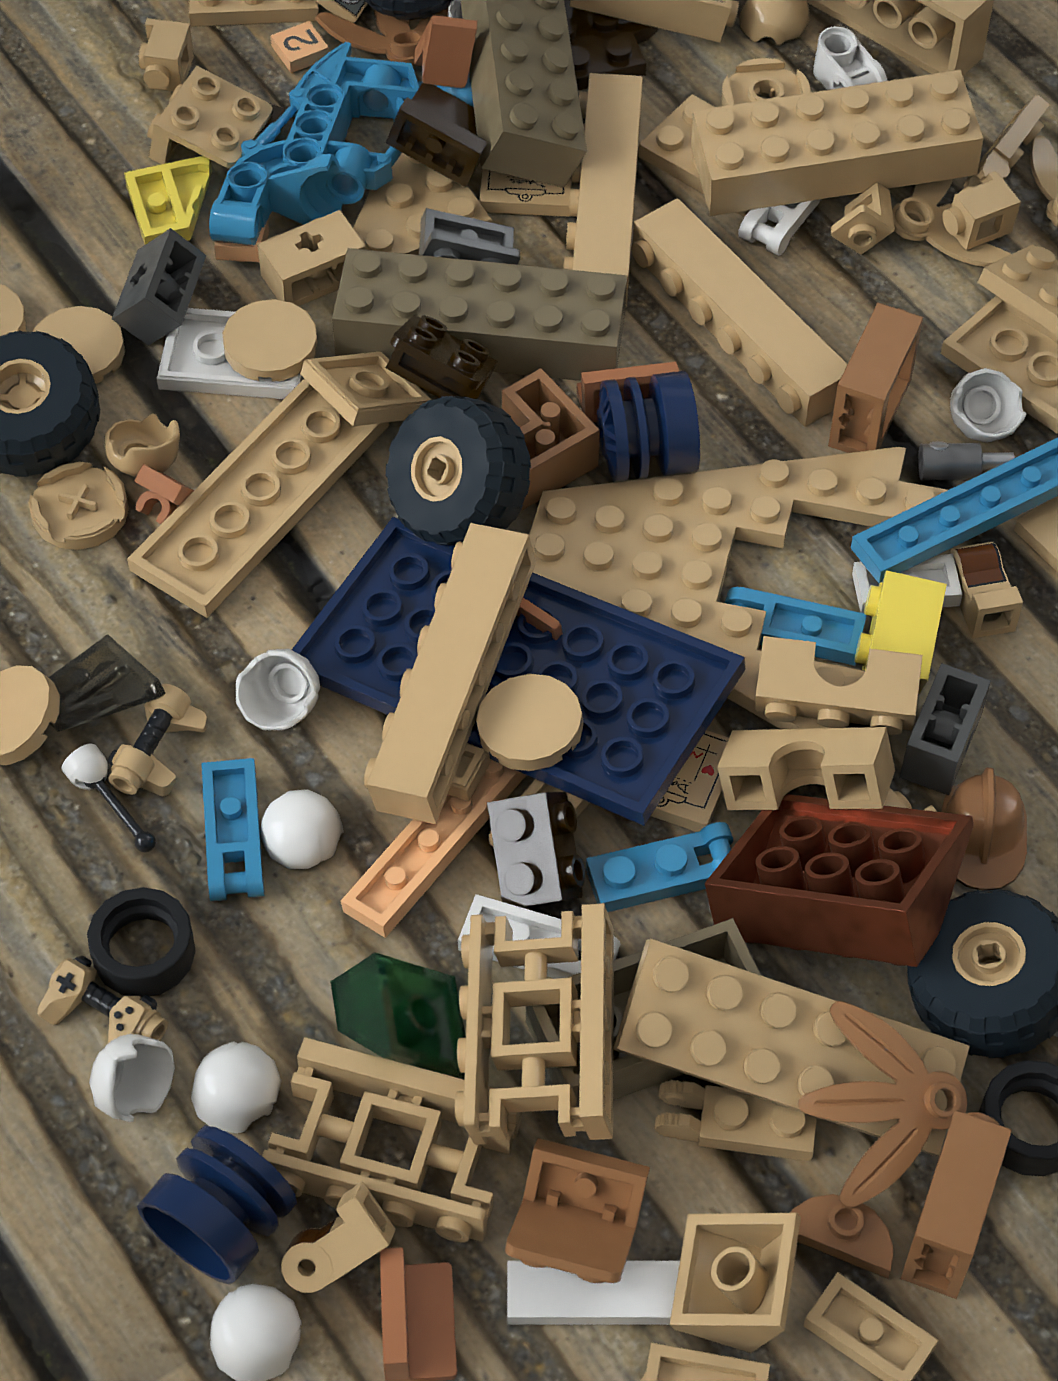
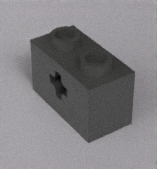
[112,228,207,346]
[899,663,991,795]

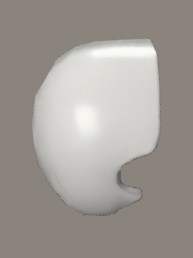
[950,368,1026,443]
[236,649,320,730]
[260,790,344,869]
[89,1034,175,1122]
[191,1041,282,1133]
[210,1284,302,1381]

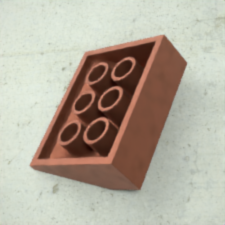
[704,794,974,967]

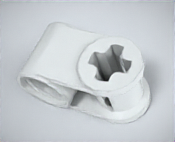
[813,26,887,90]

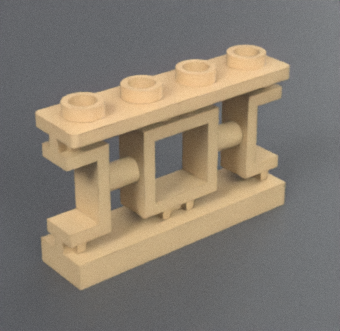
[455,903,614,1145]
[262,1037,522,1242]

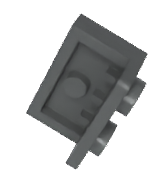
[419,208,520,265]

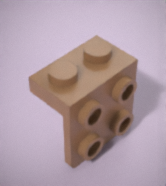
[505,1138,650,1283]

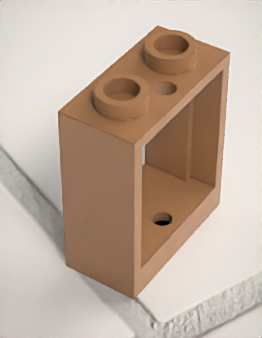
[828,303,923,453]
[900,1110,1012,1299]

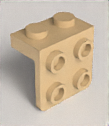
[147,66,272,168]

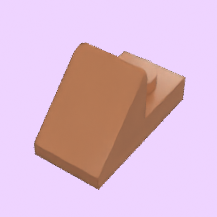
[414,15,477,88]

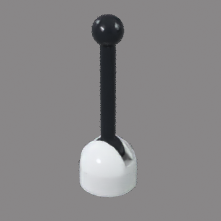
[62,743,156,852]

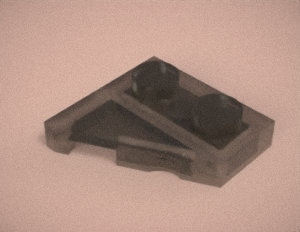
[48,634,166,732]

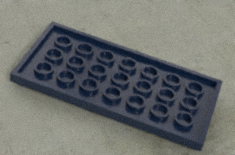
[292,517,745,826]

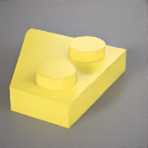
[124,156,212,245]

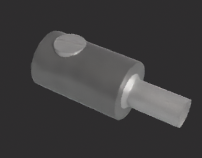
[918,441,1015,480]

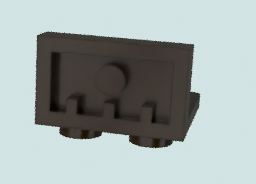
[386,83,488,188]

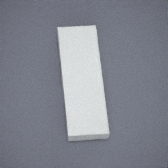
[507,1261,680,1325]

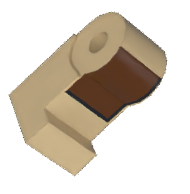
[950,542,1023,639]
[281,1181,396,1293]

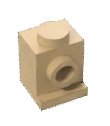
[139,18,194,91]
[942,171,1021,250]

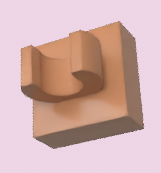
[134,464,194,524]

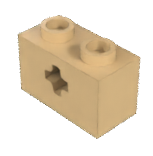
[257,210,366,306]

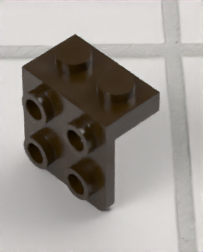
[385,315,498,400]

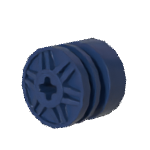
[597,371,700,482]
[137,1125,297,1284]

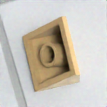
[669,1213,801,1353]

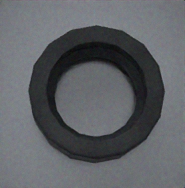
[87,887,196,997]
[978,1060,1058,1176]

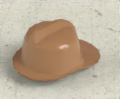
[942,767,1027,891]

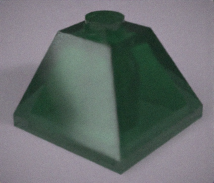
[330,952,466,1079]

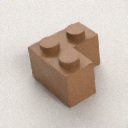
[502,368,600,511]

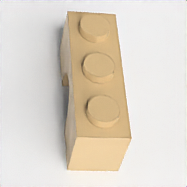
[755,636,923,735]
[717,727,895,810]

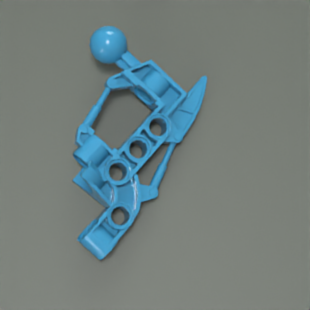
[209,42,474,245]

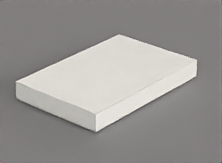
[157,308,304,399]

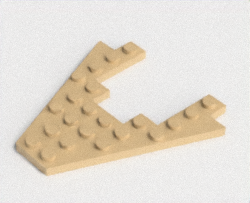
[529,447,948,729]

